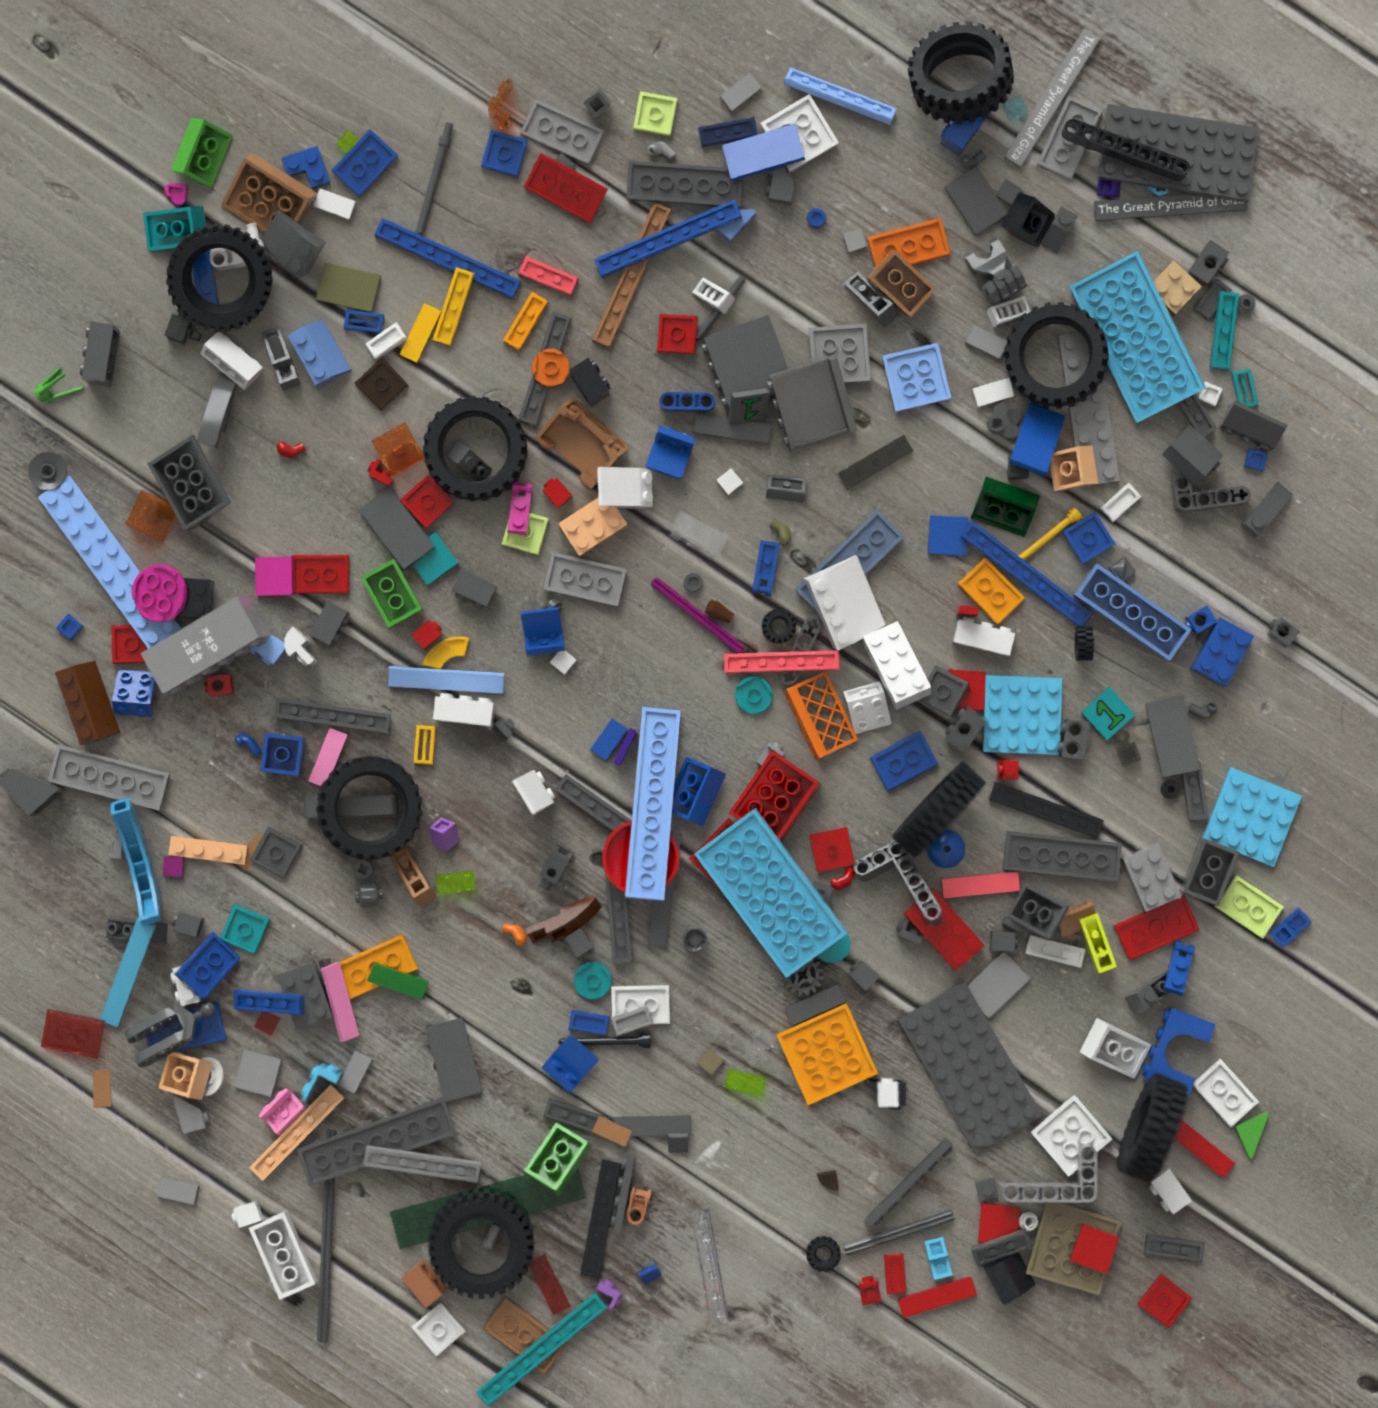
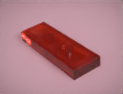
[528,1254,571,1315]

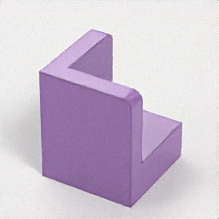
[429,817,459,851]

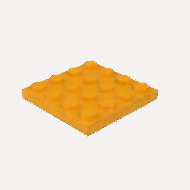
[776,1003,878,1105]

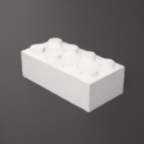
[863,621,931,710]
[249,1210,318,1300]

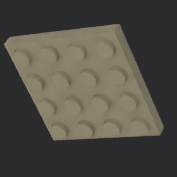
[1026,1202,1121,1295]

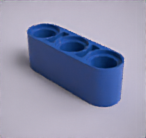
[659,392,715,412]

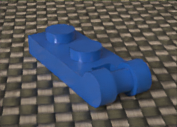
[752,540,780,596]
[1163,940,1195,996]

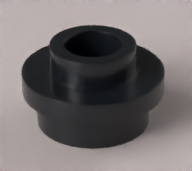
[1160,780,1180,799]

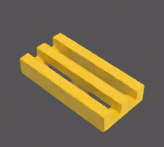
[414,725,436,765]

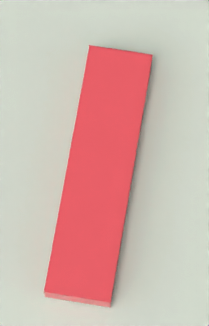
[941,872,1020,898]

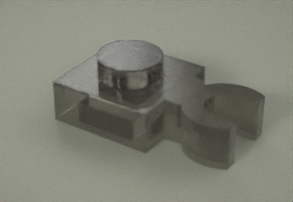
[1114,730,1141,767]

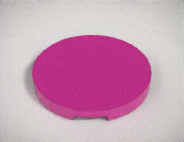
[132,564,187,622]

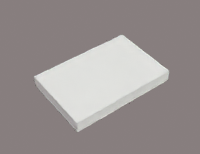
[611,985,670,1025]
[1193,1058,1259,1128]

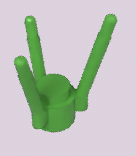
[33,367,84,403]

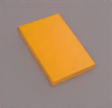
[958,557,1025,625]

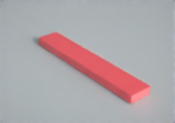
[724,650,840,674]

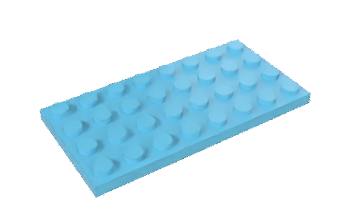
[1070,251,1206,423]
[694,808,848,978]

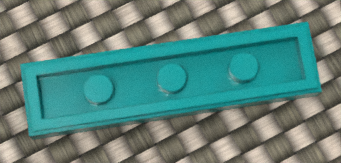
[1210,291,1239,370]

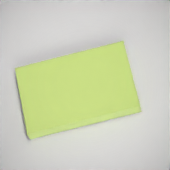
[1214,875,1284,939]

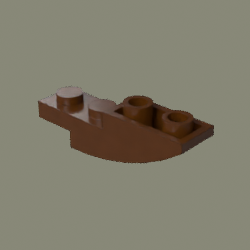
[525,894,601,944]

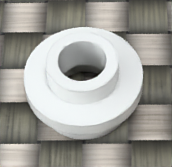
[1019,1212,1038,1231]

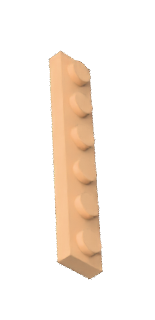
[249,1084,345,1181]

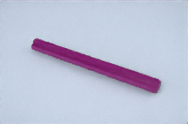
[651,577,745,654]

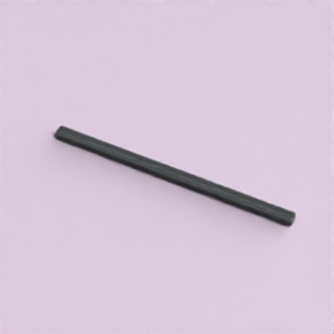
[317,1129,337,1342]

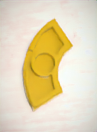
[422,637,470,669]

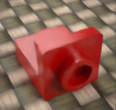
[367,459,394,488]
[858,1276,881,1305]

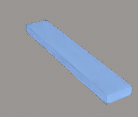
[784,68,896,125]
[388,666,504,693]

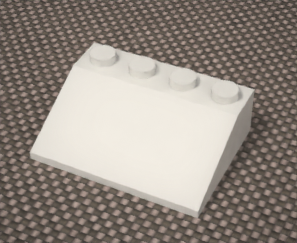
[804,555,885,651]

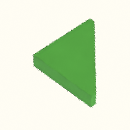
[1234,1111,1269,1159]

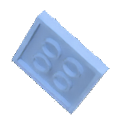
[882,343,951,412]

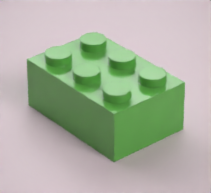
[360,559,424,629]
[524,1123,591,1196]

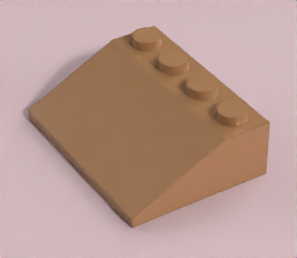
[221,153,317,233]

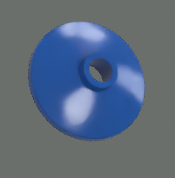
[927,830,965,868]

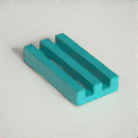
[1231,368,1259,408]

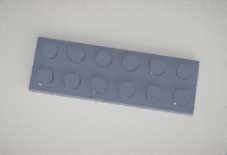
[795,509,904,614]

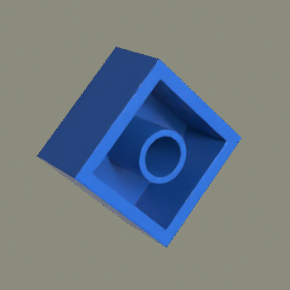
[260,733,306,776]

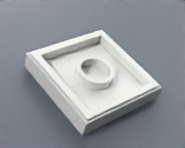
[411,1302,466,1357]

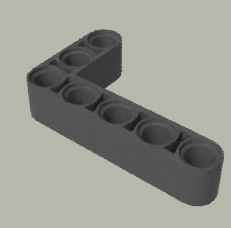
[854,841,943,926]

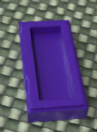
[613,728,637,766]

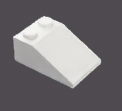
[598,467,653,509]
[512,770,555,815]
[1080,1018,1151,1079]

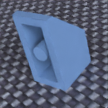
[716,209,756,243]

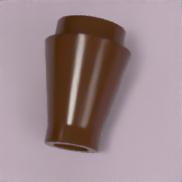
[704,599,734,623]

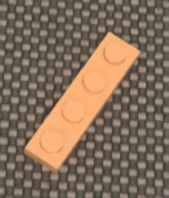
[168,836,248,865]

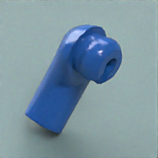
[234,733,262,756]

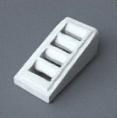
[692,278,735,314]
[987,296,1031,328]

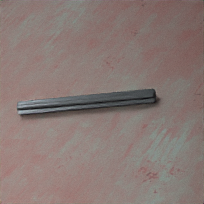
[844,1210,955,1255]

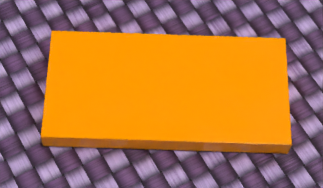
[340,934,418,1000]

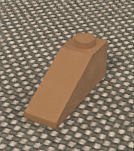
[390,846,437,907]

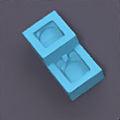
[924,1237,953,1281]

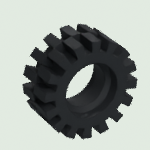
[762,608,796,644]
[1074,626,1094,661]
[806,1235,841,1272]

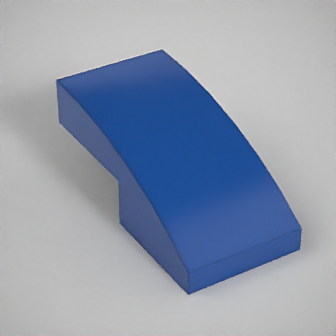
[1270,907,1312,948]

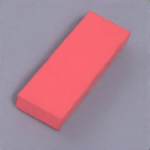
[518,256,578,296]

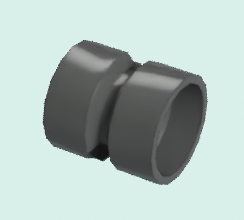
[683,927,708,952]

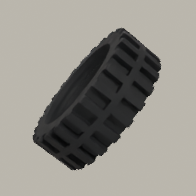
[908,21,1014,124]
[1004,302,1109,409]
[423,396,528,502]
[316,756,423,860]

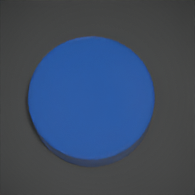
[807,208,826,228]

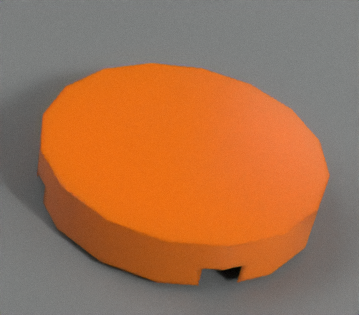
[532,349,570,387]

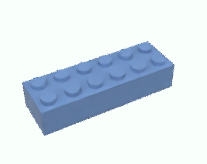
[1073,564,1192,662]

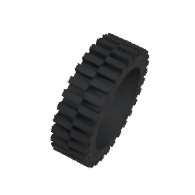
[166,224,273,332]
[892,761,986,859]
[1117,1073,1188,1183]
[428,1188,534,1299]

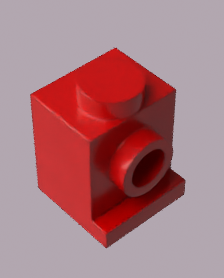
[997,760,1019,780]

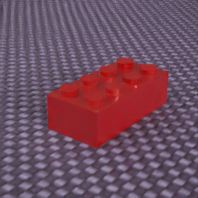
[903,887,985,971]

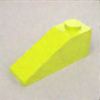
[1079,913,1117,974]

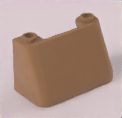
[535,398,628,489]

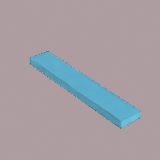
[100,917,156,1027]

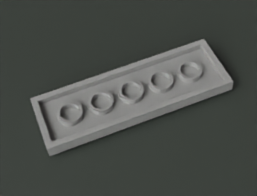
[48,744,170,811]

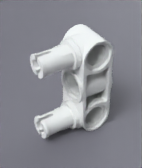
[209,223,267,270]

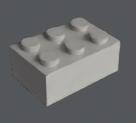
[1121,843,1181,912]

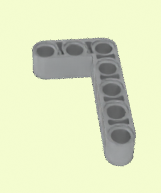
[1000,1144,1097,1203]

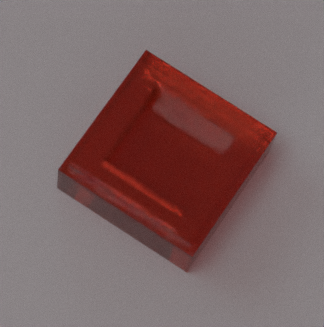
[254,1012,280,1036]

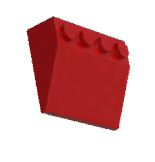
[729,750,822,843]

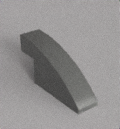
[197,372,237,448]

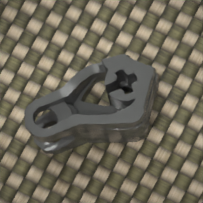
[965,238,1027,305]

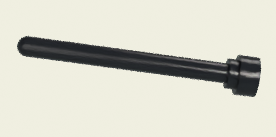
[558,1033,651,1048]

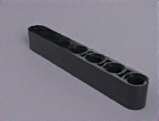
[1061,119,1190,181]

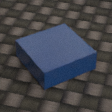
[1244,448,1268,472]
[56,614,84,641]

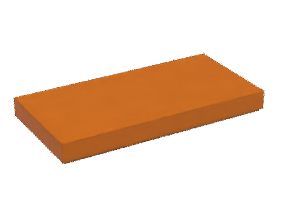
[867,218,951,268]

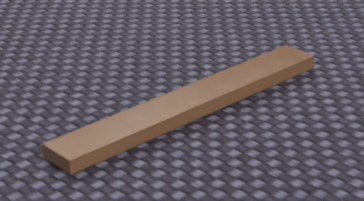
[592,202,672,349]

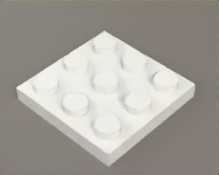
[760,94,839,173]
[1031,1095,1112,1177]

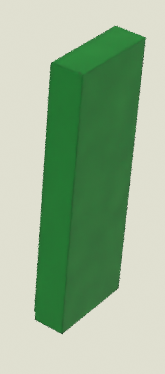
[368,962,429,1000]

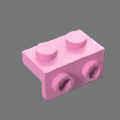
[259,1088,306,1136]

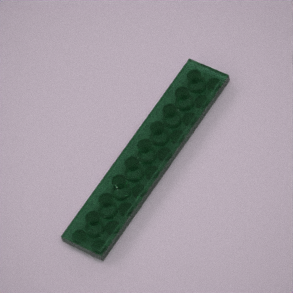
[390,1168,586,1249]

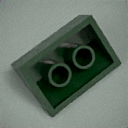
[971,477,1040,537]

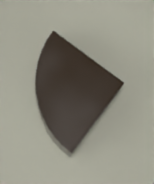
[817,1170,839,1190]

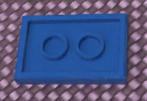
[331,129,398,197]
[870,731,938,791]
[174,932,240,1001]

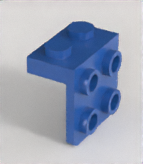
[646,425,696,479]
[521,607,565,656]
[112,670,155,717]

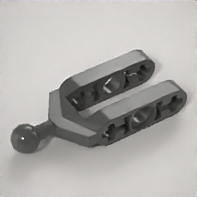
[124,1002,216,1068]

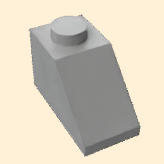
[172,1095,210,1134]

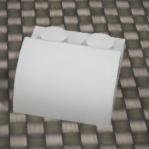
[284,627,318,667]

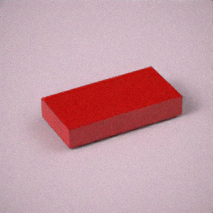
[956,605,979,617]
[884,1253,906,1294]

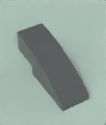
[262,326,301,391]

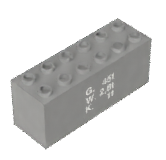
[141,595,271,695]

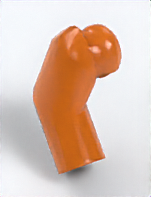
[502,923,527,946]

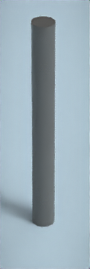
[697,276,746,341]

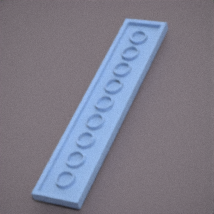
[38,475,181,649]
[625,707,681,901]

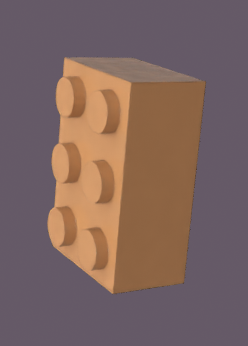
[866,250,936,317]

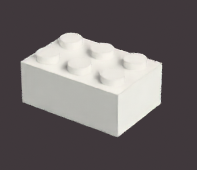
[433,693,495,727]

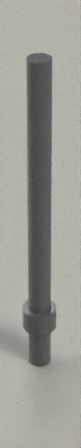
[415,122,453,234]

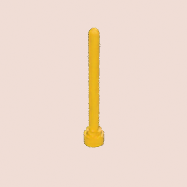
[1019,506,1083,561]

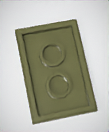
[316,262,381,313]

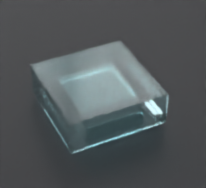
[1003,95,1028,121]

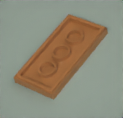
[483,1297,568,1375]

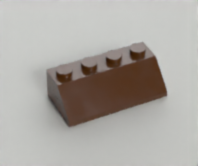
[55,660,121,745]

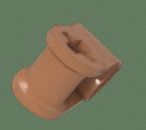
[627,1186,651,1225]

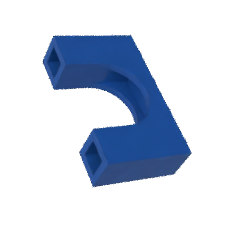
[1142,1007,1216,1097]

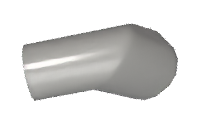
[647,142,676,160]

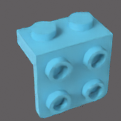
[300,1063,343,1102]

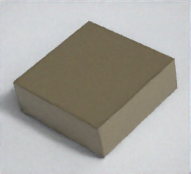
[697,1048,724,1075]

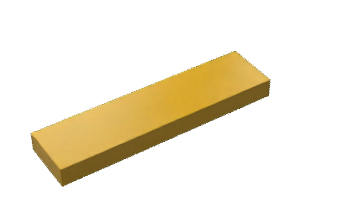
[432,267,475,346]

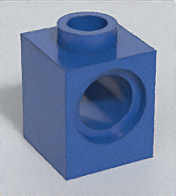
[1185,605,1217,635]

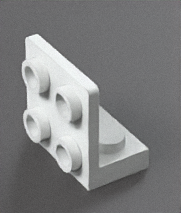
[843,681,891,734]

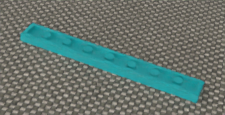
[476,1292,607,1407]

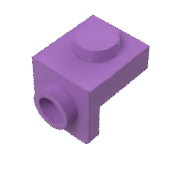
[597,1279,622,1310]

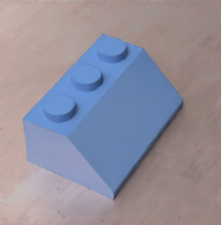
[287,320,351,388]

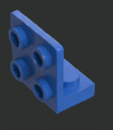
[541,1035,599,1093]

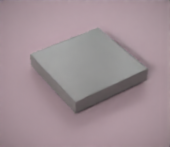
[234,1049,282,1097]

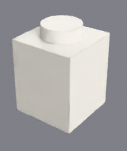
[877,1078,898,1107]
[232,1200,263,1228]

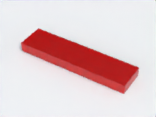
[1175,1120,1235,1178]
[898,1276,977,1318]

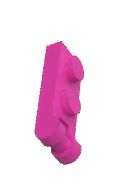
[507,482,532,535]

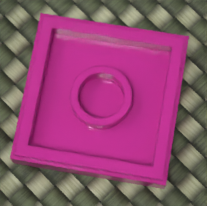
[255,556,294,596]

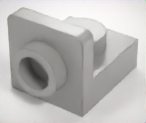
[756,742,785,765]

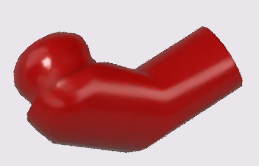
[276,442,306,458]
[830,867,855,890]

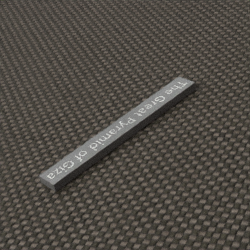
[1004,28,1100,168]

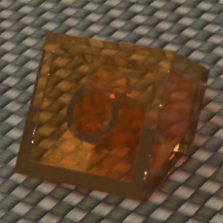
[372,422,425,476]
[125,490,176,542]

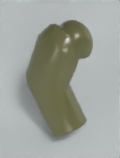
[769,519,792,546]

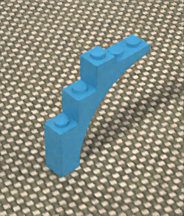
[111,798,161,926]

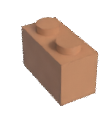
[401,1259,448,1308]

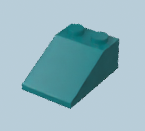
[143,206,206,251]

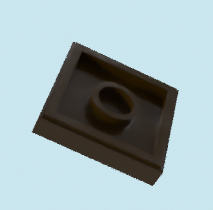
[355,357,409,411]

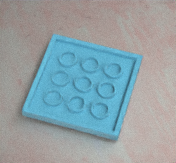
[983,675,1062,755]
[1202,767,1302,867]

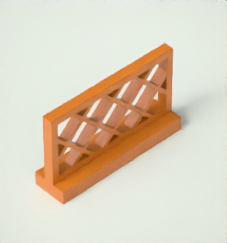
[783,671,858,760]

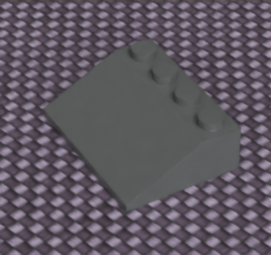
[148,435,231,531]

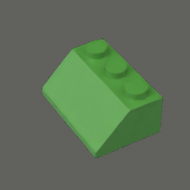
[171,117,233,188]

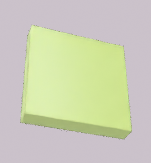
[633,91,678,137]
[502,513,549,555]

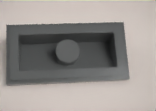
[766,474,807,502]

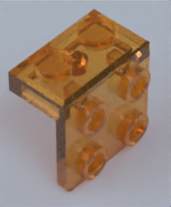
[487,78,514,130]

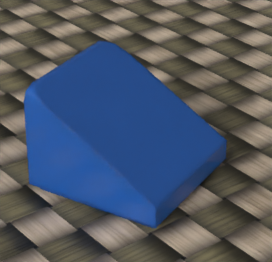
[639,1263,662,1284]

